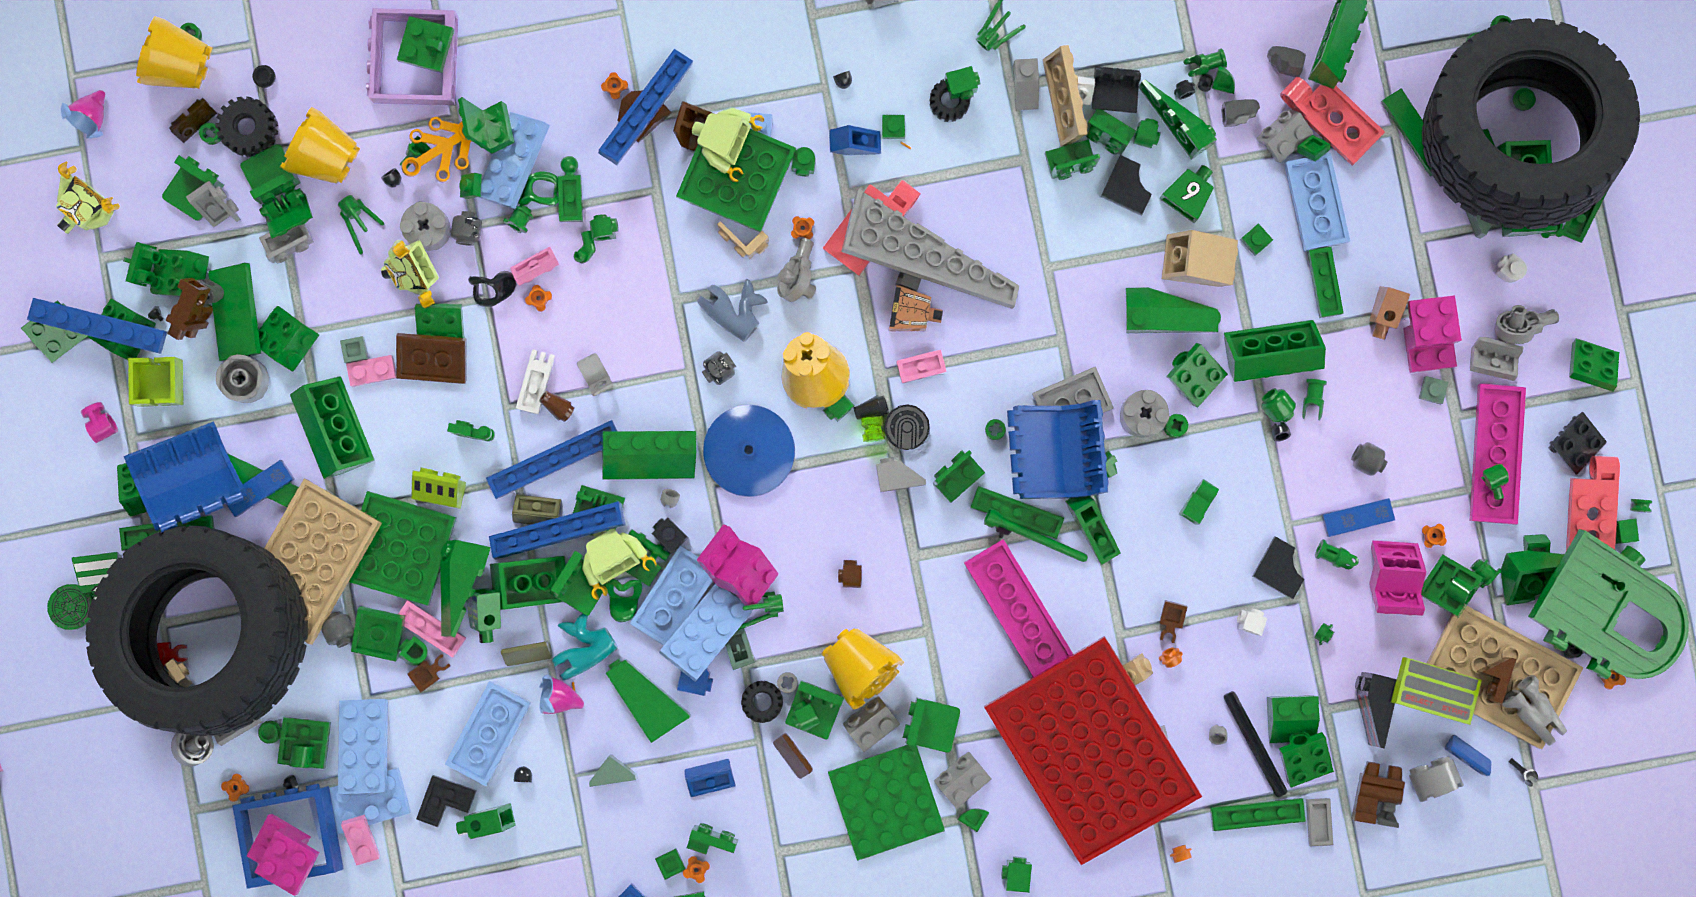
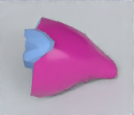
[61,90,105,138]
[539,674,584,714]

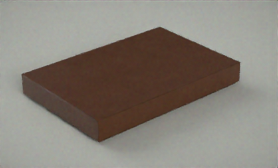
[396,333,467,384]

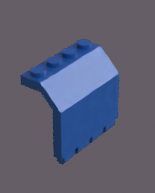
[1007,400,1109,499]
[123,421,247,533]

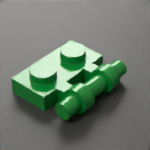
[447,420,495,442]
[625,529,670,587]

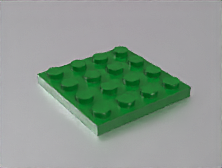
[676,129,796,232]
[349,491,457,606]
[828,744,945,861]

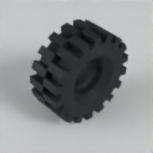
[215,96,278,157]

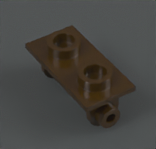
[169,97,217,143]

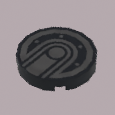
[884,404,930,450]

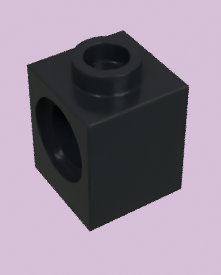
[651,517,689,554]

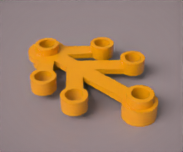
[401,117,472,182]

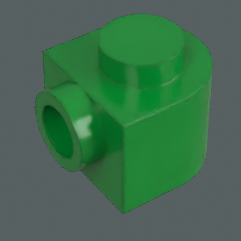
[1133,118,1161,149]
[791,147,816,177]
[589,214,619,241]
[822,394,855,422]
[398,636,428,666]
[792,700,821,731]

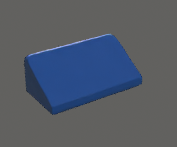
[1444,735,1492,776]
[684,759,736,797]

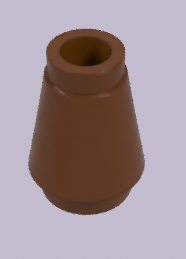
[539,391,575,422]

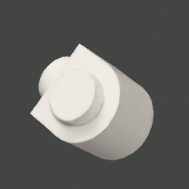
[1077,76,1095,105]
[1494,253,1527,283]
[1237,608,1268,636]

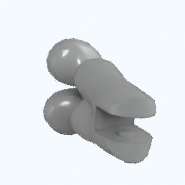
[1502,675,1568,746]

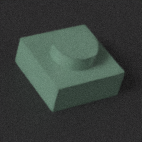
[340,336,369,364]
[1418,376,1449,405]

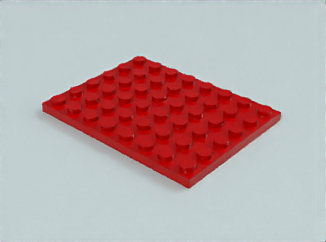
[984,636,1203,865]

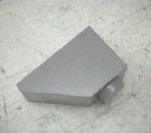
[1013,58,1039,111]
[876,457,926,493]

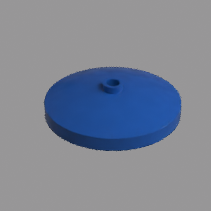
[703,405,795,497]

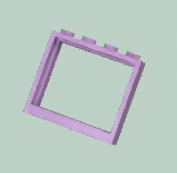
[366,8,458,105]

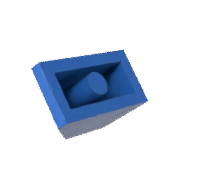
[829,125,881,155]
[677,668,713,696]

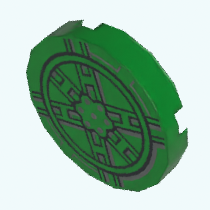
[47,584,93,630]

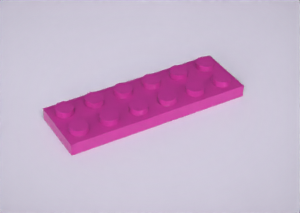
[1469,384,1526,525]
[964,539,1073,677]

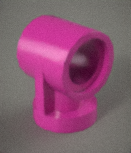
[80,402,118,443]

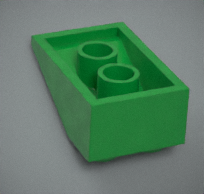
[490,556,565,610]

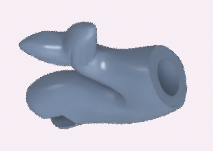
[697,278,768,342]

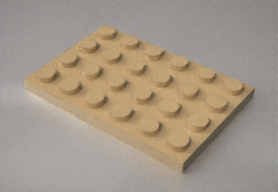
[235,478,382,645]
[1427,606,1584,750]

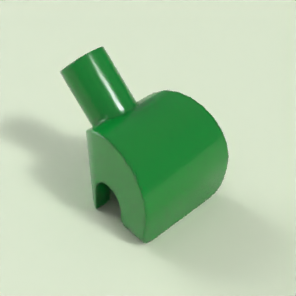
[400,136,431,169]
[1481,464,1509,500]

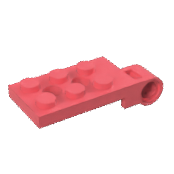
[1280,77,1385,166]
[823,180,921,276]
[1566,456,1620,551]

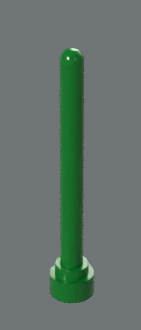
[983,508,1088,562]

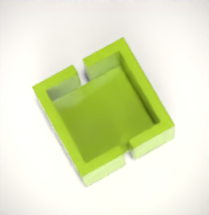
[128,357,184,407]

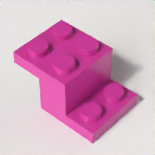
[1403,295,1462,373]
[697,524,779,606]
[1369,540,1427,616]
[247,814,320,896]

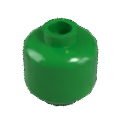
[1261,388,1296,423]

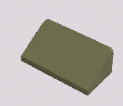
[512,494,562,525]
[501,641,552,666]

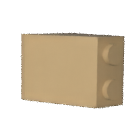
[1161,230,1238,287]

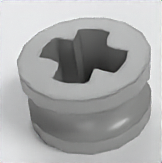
[777,672,798,693]

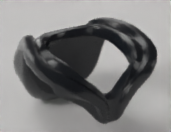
[468,271,516,307]

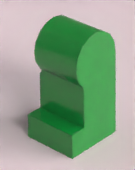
[1179,479,1219,525]

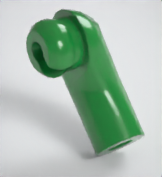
[573,231,596,264]

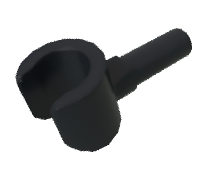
[1508,758,1538,787]

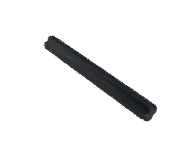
[1223,691,1288,797]

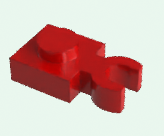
[157,642,188,666]

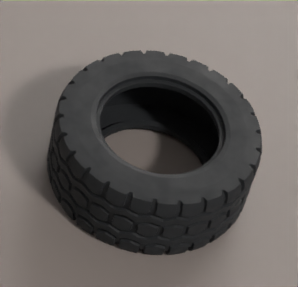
[1422,18,1640,229]
[85,526,308,736]

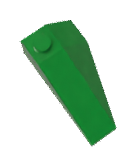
[1139,79,1217,160]
[1126,287,1218,334]
[440,540,491,637]
[1501,550,1564,606]

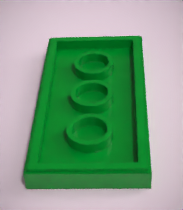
[208,263,261,362]

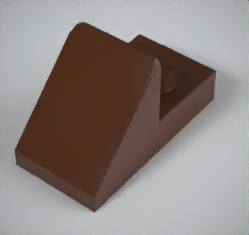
[1477,657,1517,704]

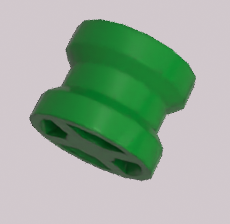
[1163,414,1189,438]

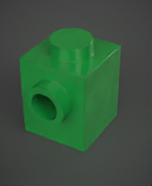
[944,66,981,100]
[1001,856,1032,893]

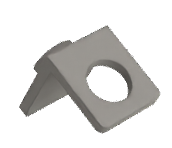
[576,353,613,396]

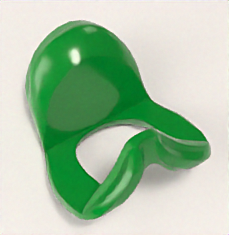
[518,171,558,206]
[605,579,642,623]

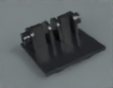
[1092,66,1141,113]
[1548,412,1607,475]

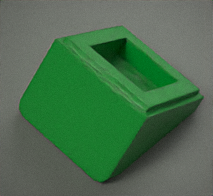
[1616,519,1640,544]
[1523,534,1551,553]

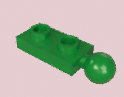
[558,156,583,222]

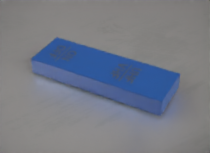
[226,460,295,517]
[1322,498,1395,537]

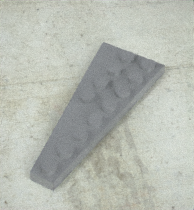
[841,188,1020,309]

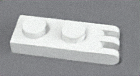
[516,349,555,415]

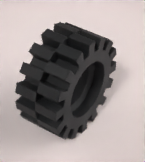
[929,79,971,122]
[741,681,783,723]

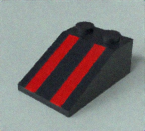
[1355,672,1397,749]

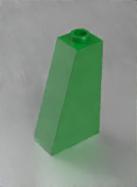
[606,658,691,743]

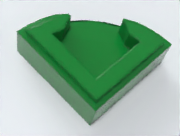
[1212,66,1235,94]
[957,808,989,832]

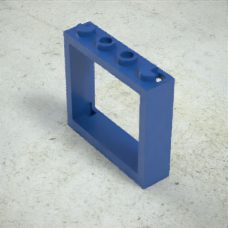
[232,784,344,889]

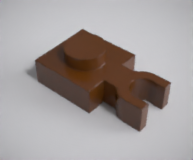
[1159,600,1188,643]
[407,654,451,693]

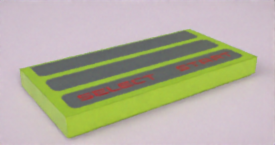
[1391,657,1482,725]

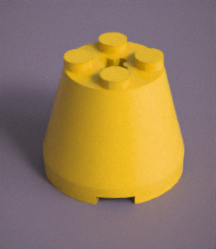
[136,16,213,89]
[280,107,361,184]
[781,332,850,409]
[821,628,905,710]

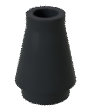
[854,395,889,420]

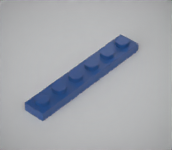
[598,49,693,166]
[27,298,167,354]
[486,420,617,499]
[489,501,625,560]

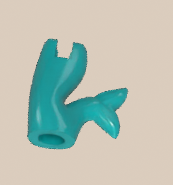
[552,614,618,680]

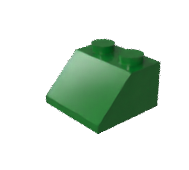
[1267,695,1320,743]

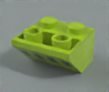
[411,467,466,509]

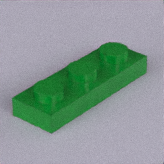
[1307,246,1344,318]

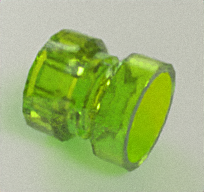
[861,416,885,442]

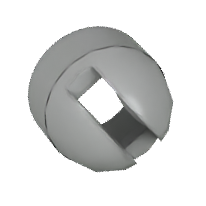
[660,489,680,508]
[1209,724,1228,745]

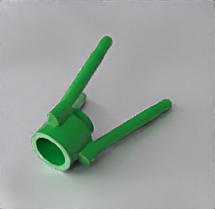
[976,0,1026,51]
[338,195,384,255]
[735,591,784,630]

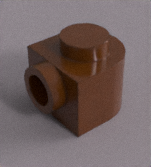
[838,560,862,588]

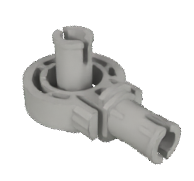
[777,238,816,302]
[1494,305,1559,344]
[171,733,214,767]

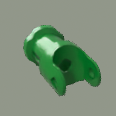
[1183,48,1227,77]
[1302,379,1327,421]
[1314,539,1359,570]

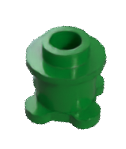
[503,204,533,233]
[1470,558,1502,588]

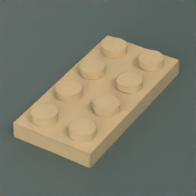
[1042,45,1088,147]

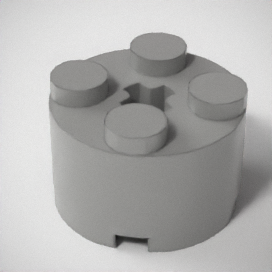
[400,201,451,252]
[216,355,269,403]
[1120,390,1169,438]
[1409,756,1464,802]

